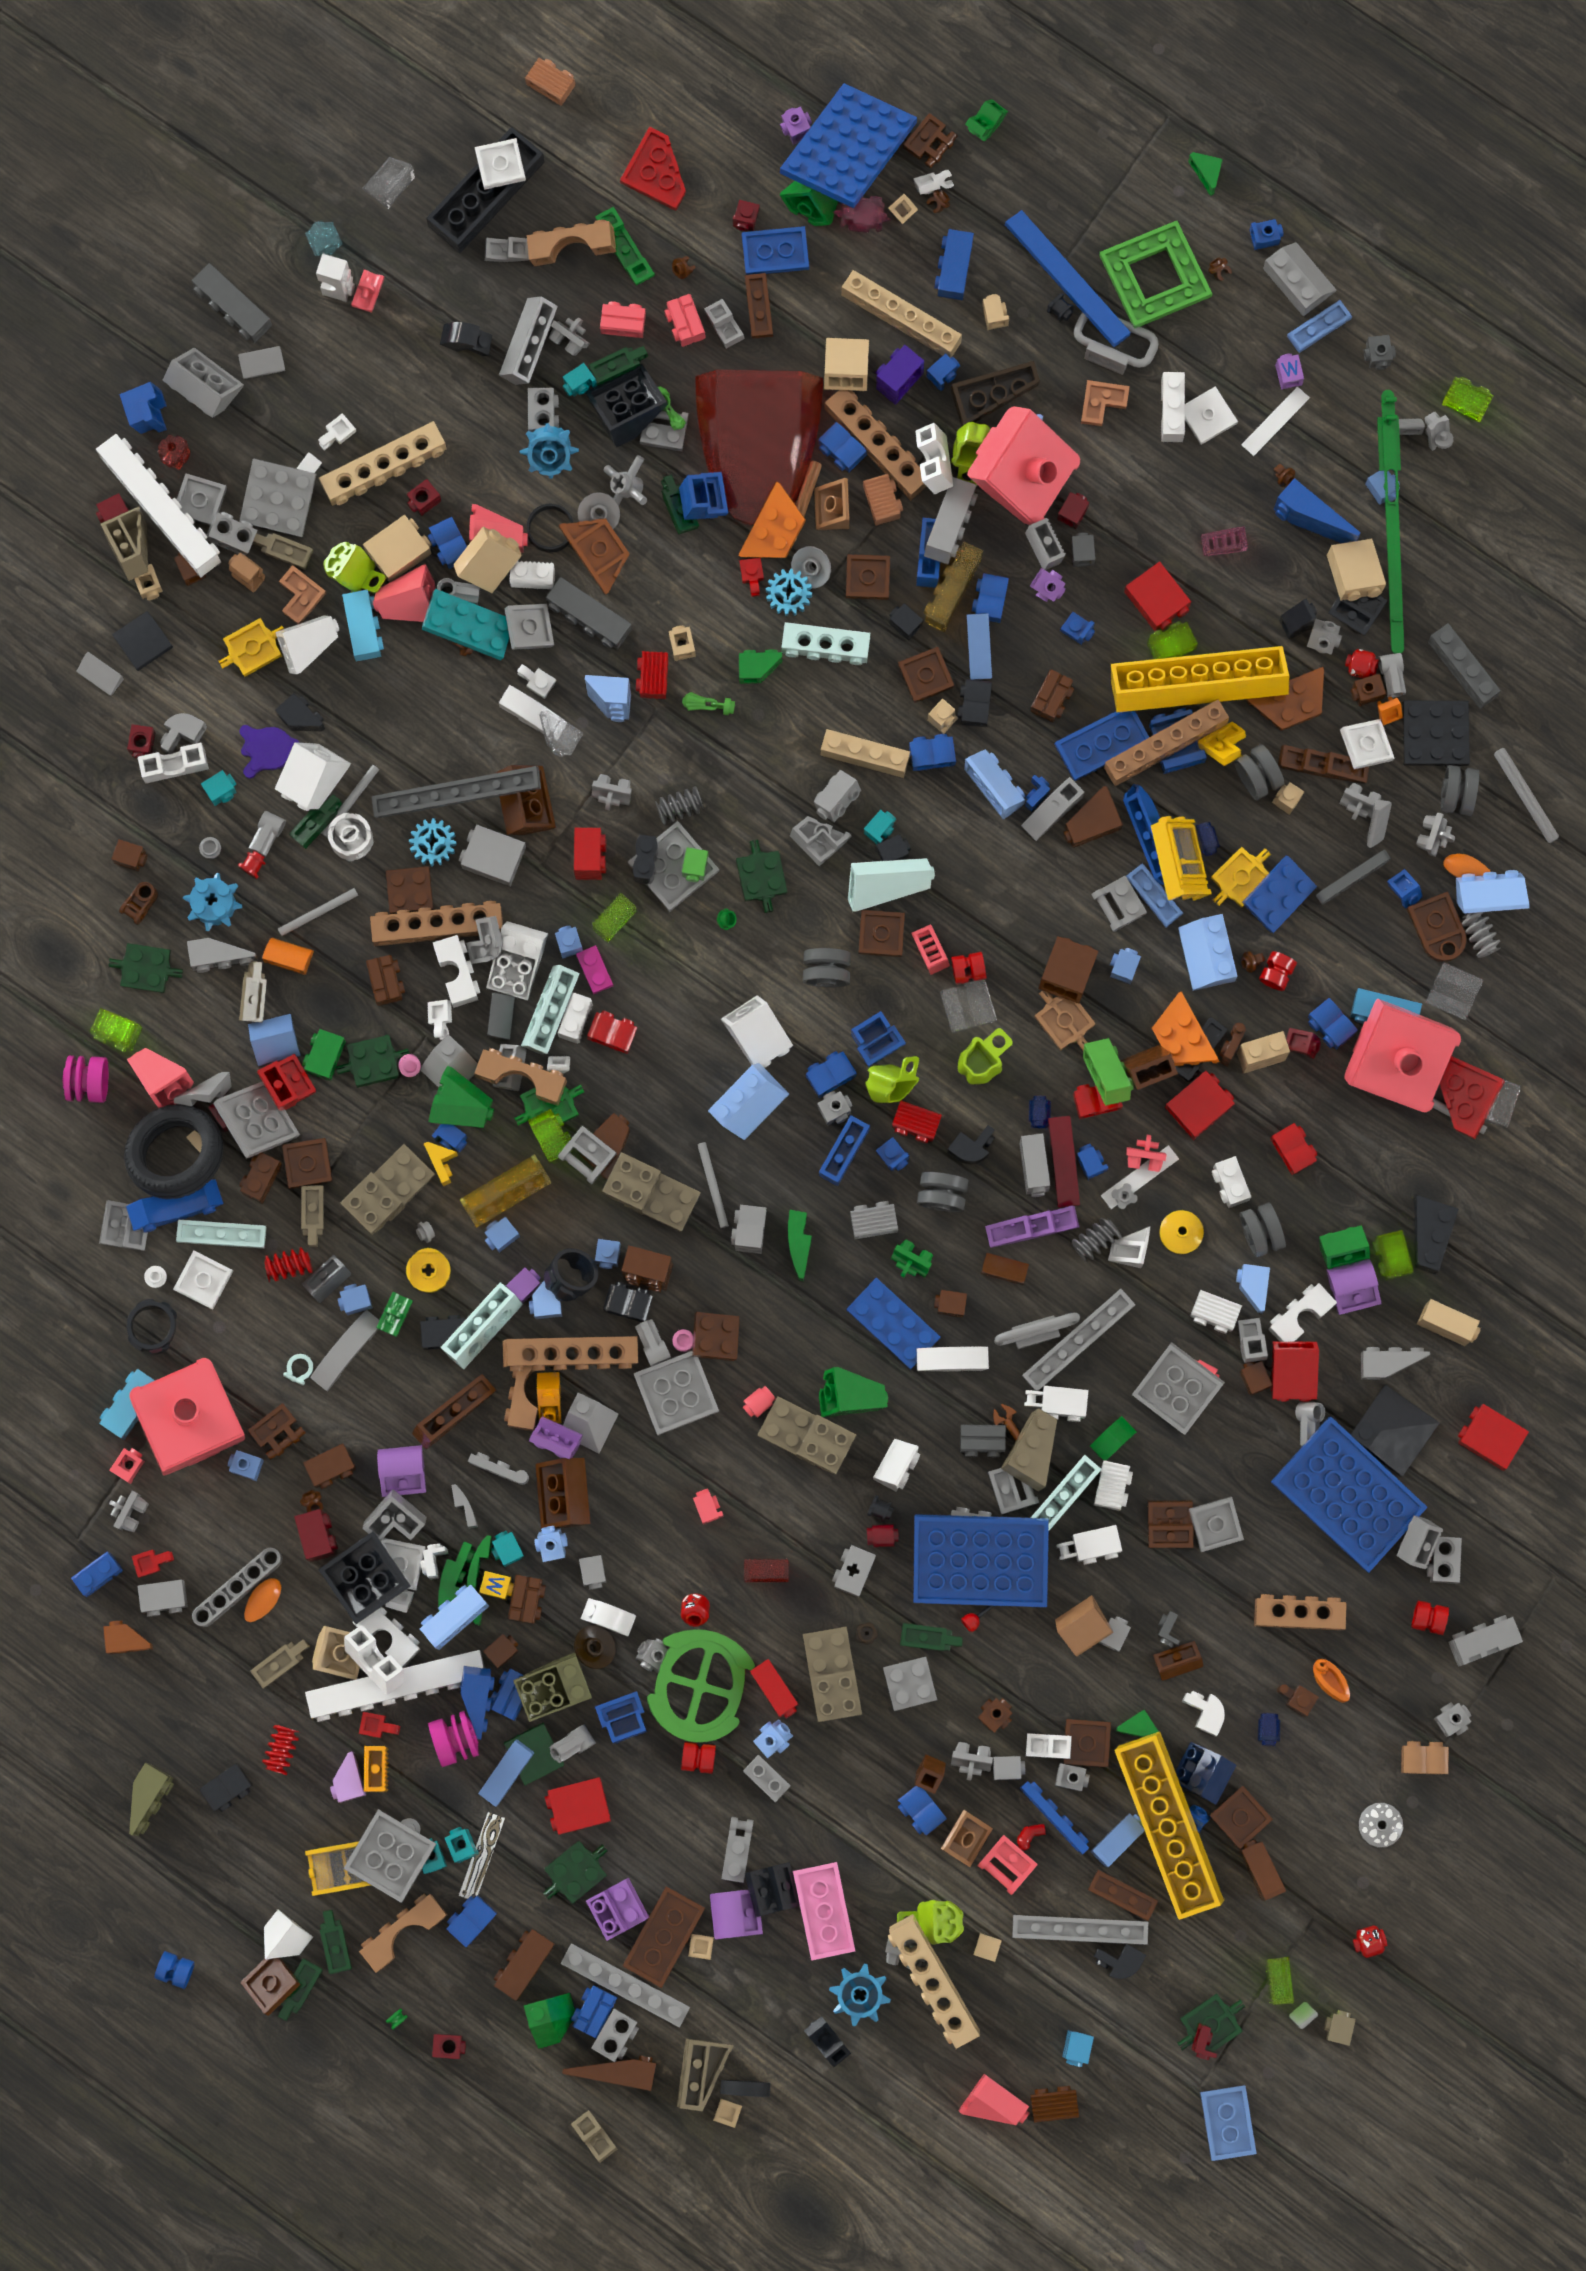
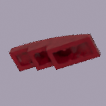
[1048,1116,1080,1208]

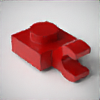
[739,557,764,597]
[132,1549,174,1578]
[359,1712,401,1738]

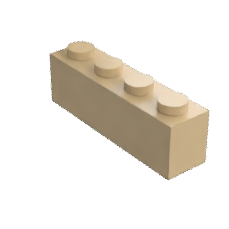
[821,729,910,778]

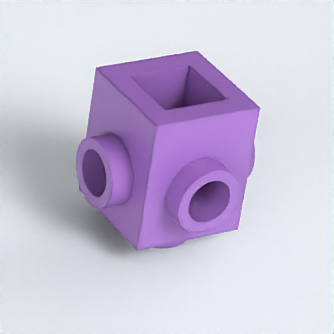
[780,107,812,145]
[1030,568,1066,602]

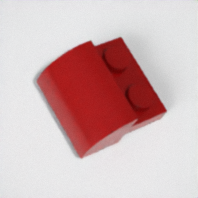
[257,1054,316,1111]

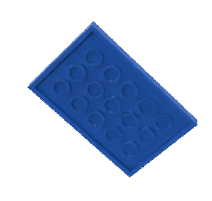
[780,83,917,208]
[1271,1417,1427,1573]
[913,1514,1049,1607]

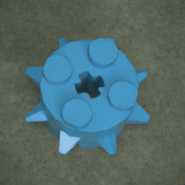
[520,423,579,479]
[183,873,242,931]
[829,1964,891,2026]

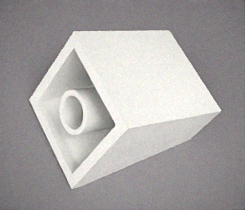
[275,616,339,674]
[275,743,351,811]
[721,996,793,1068]

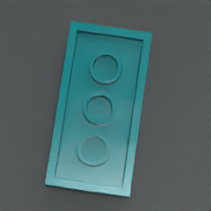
[422,589,509,660]

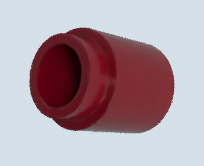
[867,1524,899,1548]

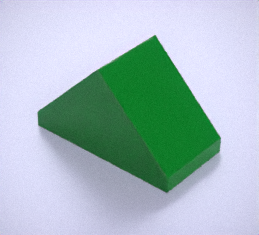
[1188,152,1222,196]
[1090,1416,1137,1461]
[1116,1710,1159,1737]

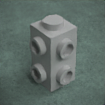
[814,770,861,822]

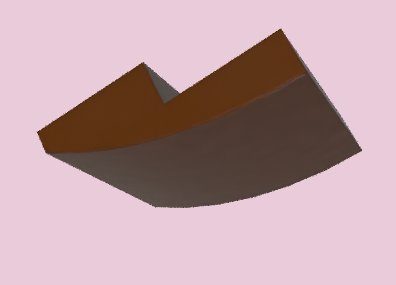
[1148,1500,1193,1548]

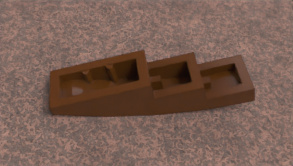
[1278,745,1369,784]

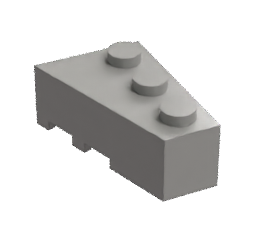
[1448,1615,1523,1667]

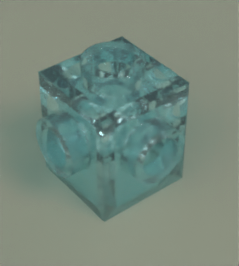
[305,221,343,256]

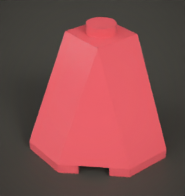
[469,504,528,553]
[373,564,436,622]
[127,1048,194,1108]
[958,2074,1030,2125]

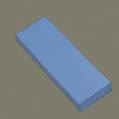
[1287,300,1352,353]
[967,613,992,680]
[1126,863,1183,927]
[478,1740,534,1807]

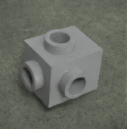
[1307,619,1342,654]
[817,1091,852,1126]
[636,1638,668,1673]
[1434,1702,1471,1737]

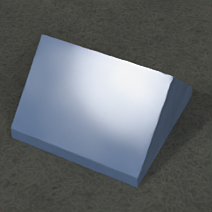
[248,1014,301,1066]

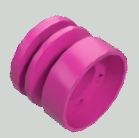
[63,1055,109,1103]
[428,1711,479,1767]

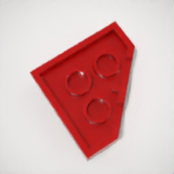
[620,126,686,211]
[1440,1056,1505,1139]

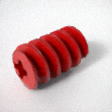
[265,1247,313,1283]
[262,1725,299,1775]

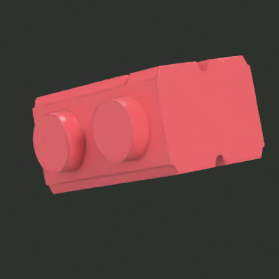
[664,294,705,347]
[600,302,646,338]

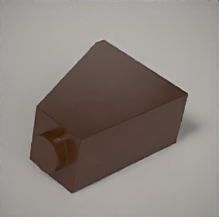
[1063,786,1123,848]
[577,1113,630,1181]
[1240,1839,1286,1901]

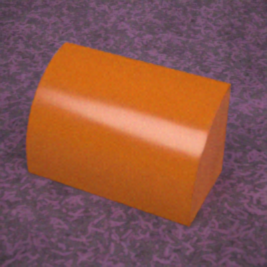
[262,938,314,975]

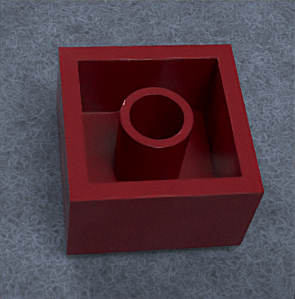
[294,1509,338,1563]

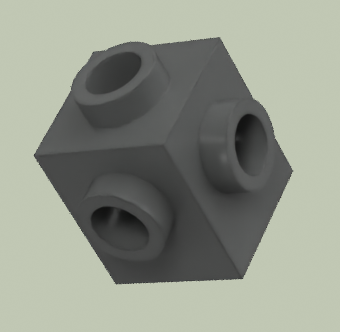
[1364,335,1396,370]

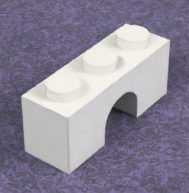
[316,254,355,302]
[1161,372,1185,442]
[916,423,953,494]
[138,743,209,783]
[433,935,480,1008]
[1268,1283,1337,1342]
[352,1607,421,1668]
[344,1625,404,1695]

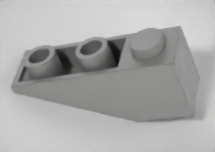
[1021,777,1085,841]
[187,938,258,973]
[1361,1347,1430,1380]

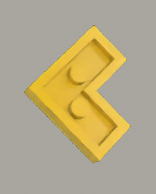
[1198,722,1246,766]

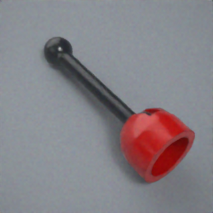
[961,1605,994,1633]

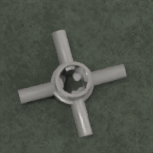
[604,455,647,506]

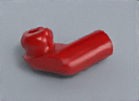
[1017,1824,1046,1850]

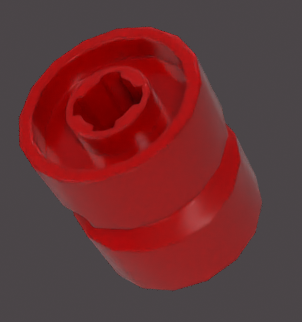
[1259,951,1297,991]
[951,952,986,985]
[1411,1600,1449,1635]
[681,1742,716,1774]

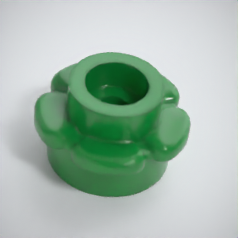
[717,908,737,930]

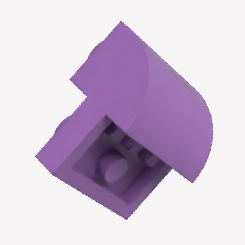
[1326,1259,1381,1315]
[529,1416,583,1459]
[377,1445,427,1497]
[586,1878,649,1941]
[710,1890,763,1939]

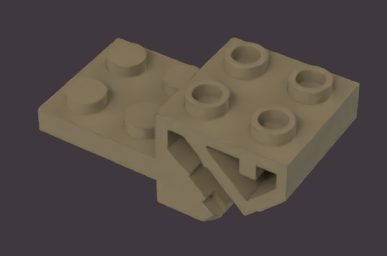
[340,1144,435,1235]
[602,1152,701,1233]
[757,1396,856,1475]
[803,1627,862,1722]

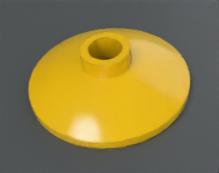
[1160,1210,1204,1254]

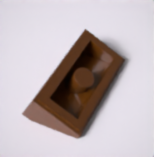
[981,1253,1029,1285]
[1153,1641,1203,1681]

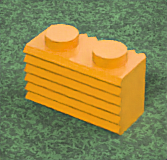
[364,1746,389,1792]

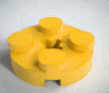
[406,1248,451,1293]

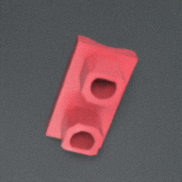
[351,270,384,313]
[1126,1135,1167,1172]

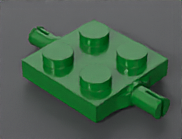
[514,1084,585,1135]

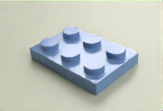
[1200,2085,1257,2161]

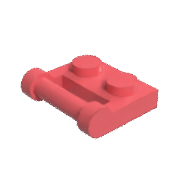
[977,1835,1038,1895]

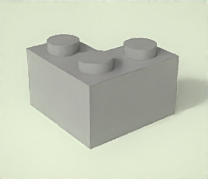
[731,1205,767,1254]
[362,1489,427,1541]

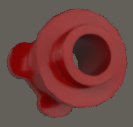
[238,851,266,879]

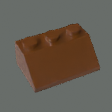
[494,765,556,835]
[535,1458,590,1529]

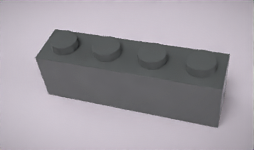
[191,263,272,343]
[546,577,632,650]
[1428,623,1501,709]

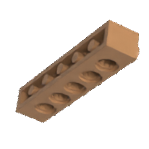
[825,390,927,501]
[1104,700,1229,786]
[370,901,503,946]
[503,1336,638,1371]

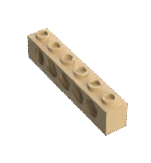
[842,270,962,358]
[319,421,447,506]
[888,1914,980,2049]

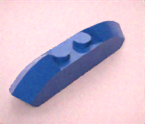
[1123,784,1164,885]

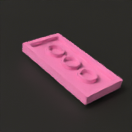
[793,1862,855,1961]

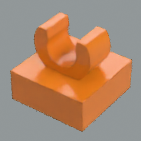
[1377,697,1403,726]

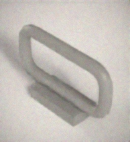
[1073,312,1159,375]
[994,1313,1080,1349]

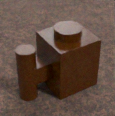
[1277,1684,1319,1717]

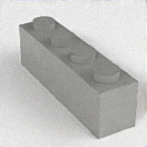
[499,296,558,385]
[924,477,978,564]

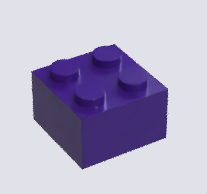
[876,345,924,405]

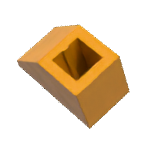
[537,1372,561,1423]

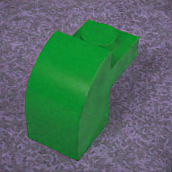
[965,99,1008,141]

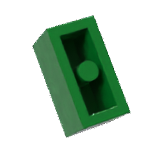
[303,1029,346,1082]
[1319,1225,1370,1269]

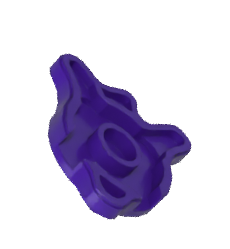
[239,725,299,779]

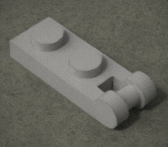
[468,1452,529,1485]
[722,1817,754,1883]

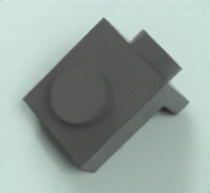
[1157,1611,1180,1648]

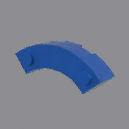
[126,1179,223,1233]

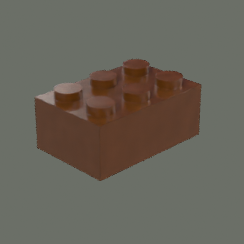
[621,1245,673,1293]

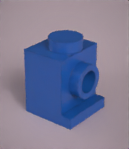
[1249,219,1283,250]
[926,353,960,391]
[432,1124,467,1153]
[1076,1144,1108,1180]

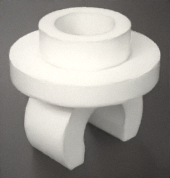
[144,1266,167,1288]

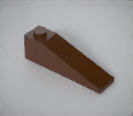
[412,1374,496,1450]
[562,2055,657,2091]

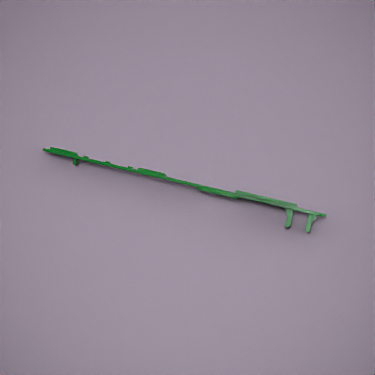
[1377,390,1404,654]

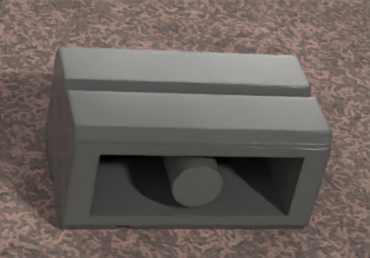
[960,1425,1006,1458]

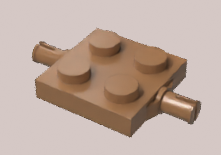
[1034,991,1096,1052]

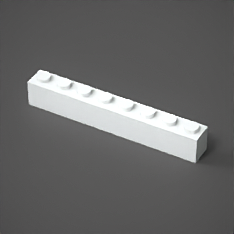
[96,434,221,577]
[305,1650,485,1722]

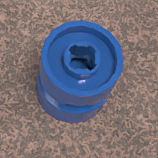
[154,1951,195,1989]

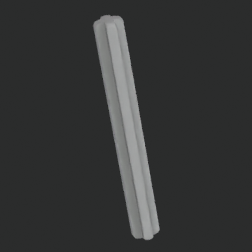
[1494,748,1559,843]

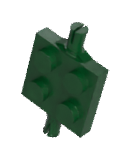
[736,840,787,913]
[108,943,183,993]
[336,1035,410,1088]
[543,1840,608,1904]
[1177,1993,1246,2051]

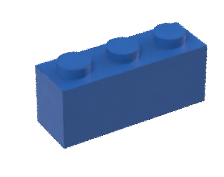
[934,229,974,300]
[819,1115,870,1186]

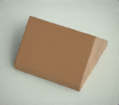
[814,478,849,530]
[1055,1595,1114,1656]
[940,1810,993,1867]

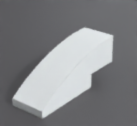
[499,685,567,741]
[917,1347,989,1371]

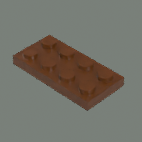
[623,1886,705,1988]

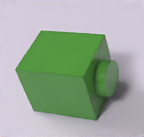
[682,847,708,882]

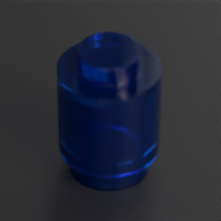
[1195,822,1220,856]
[1029,1096,1051,1129]
[1258,1713,1281,1746]

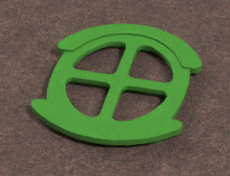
[647,1629,755,1742]

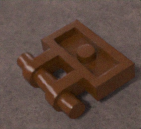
[903,113,957,168]
[1219,1023,1246,1067]
[248,1403,306,1460]

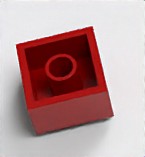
[574,828,607,880]

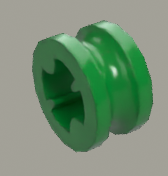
[385,2008,408,2030]

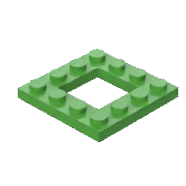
[1099,221,1212,329]

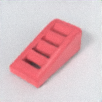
[911,924,950,975]

